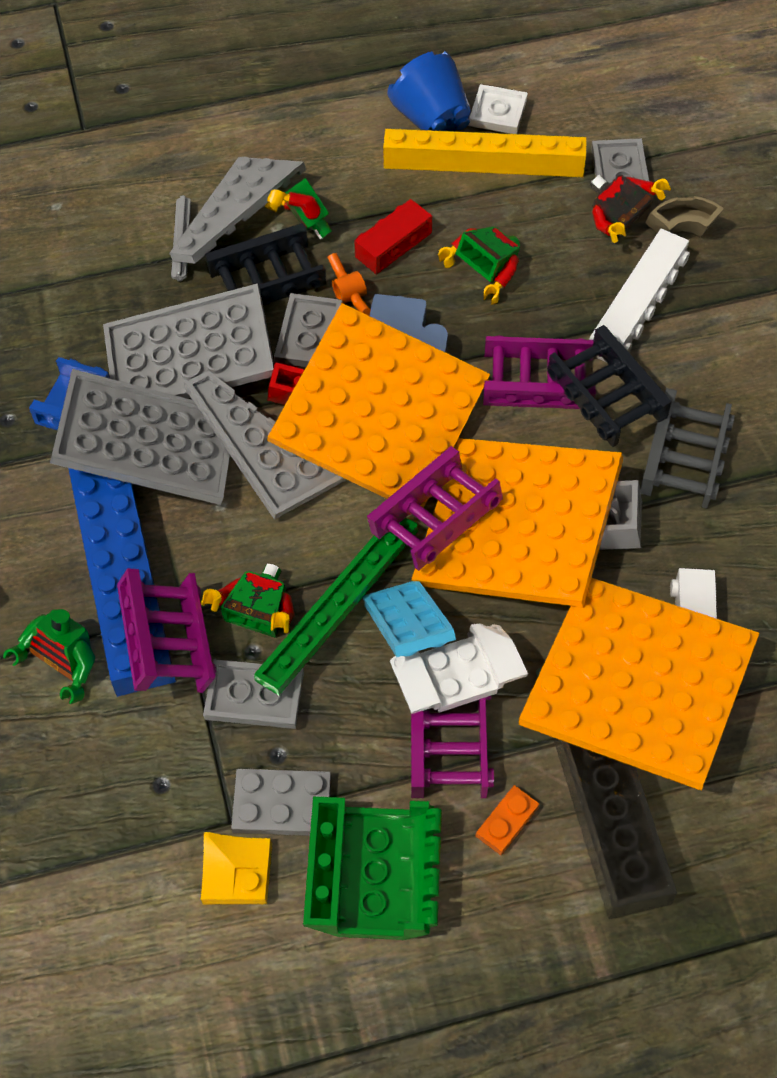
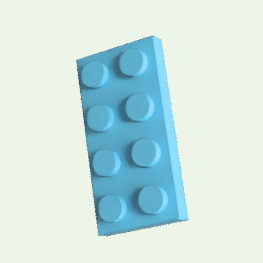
[363,581,456,657]

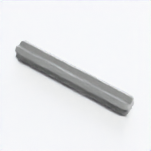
[171,195,191,282]

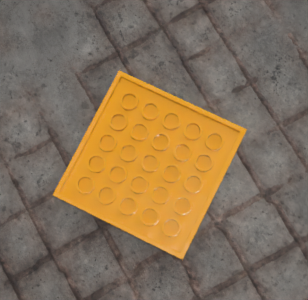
[267,303,490,508]
[411,438,623,607]
[519,578,759,791]

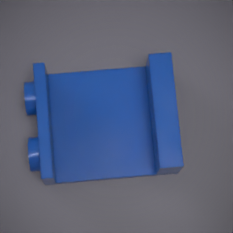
[29,357,110,430]

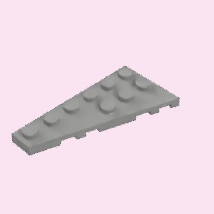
[170,157,306,264]
[184,370,346,520]

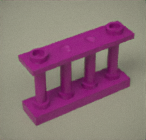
[483,335,596,409]
[367,446,503,571]
[117,568,216,693]
[411,696,494,798]

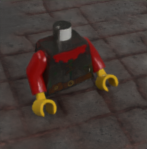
[589,175,671,243]

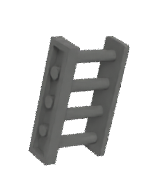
[640,388,735,509]

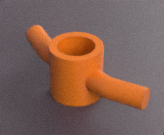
[327,253,371,316]

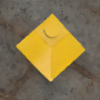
[201,832,272,905]

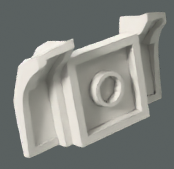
[390,624,528,714]

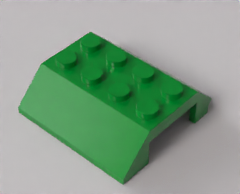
[303,796,442,940]

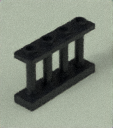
[205,223,326,306]
[547,325,672,447]

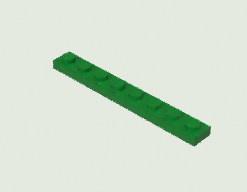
[254,518,418,696]

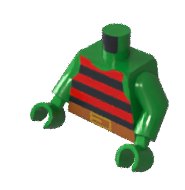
[3,609,95,704]

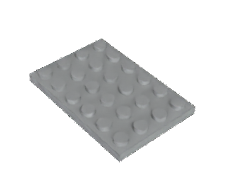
[103,283,274,399]
[50,369,230,505]

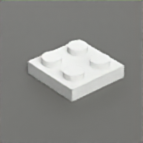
[469,84,528,134]

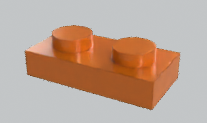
[476,785,540,855]

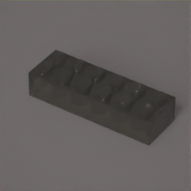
[554,738,677,919]

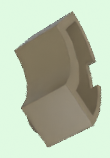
[645,196,724,237]

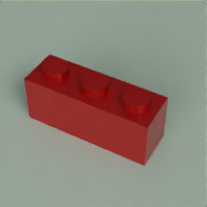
[354,199,432,275]

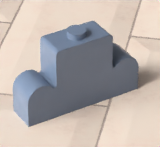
[370,294,448,353]

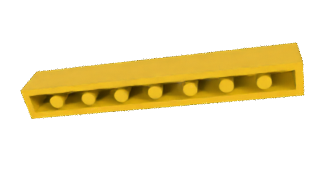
[383,129,586,177]

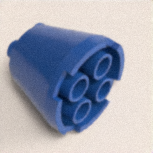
[387,51,471,132]

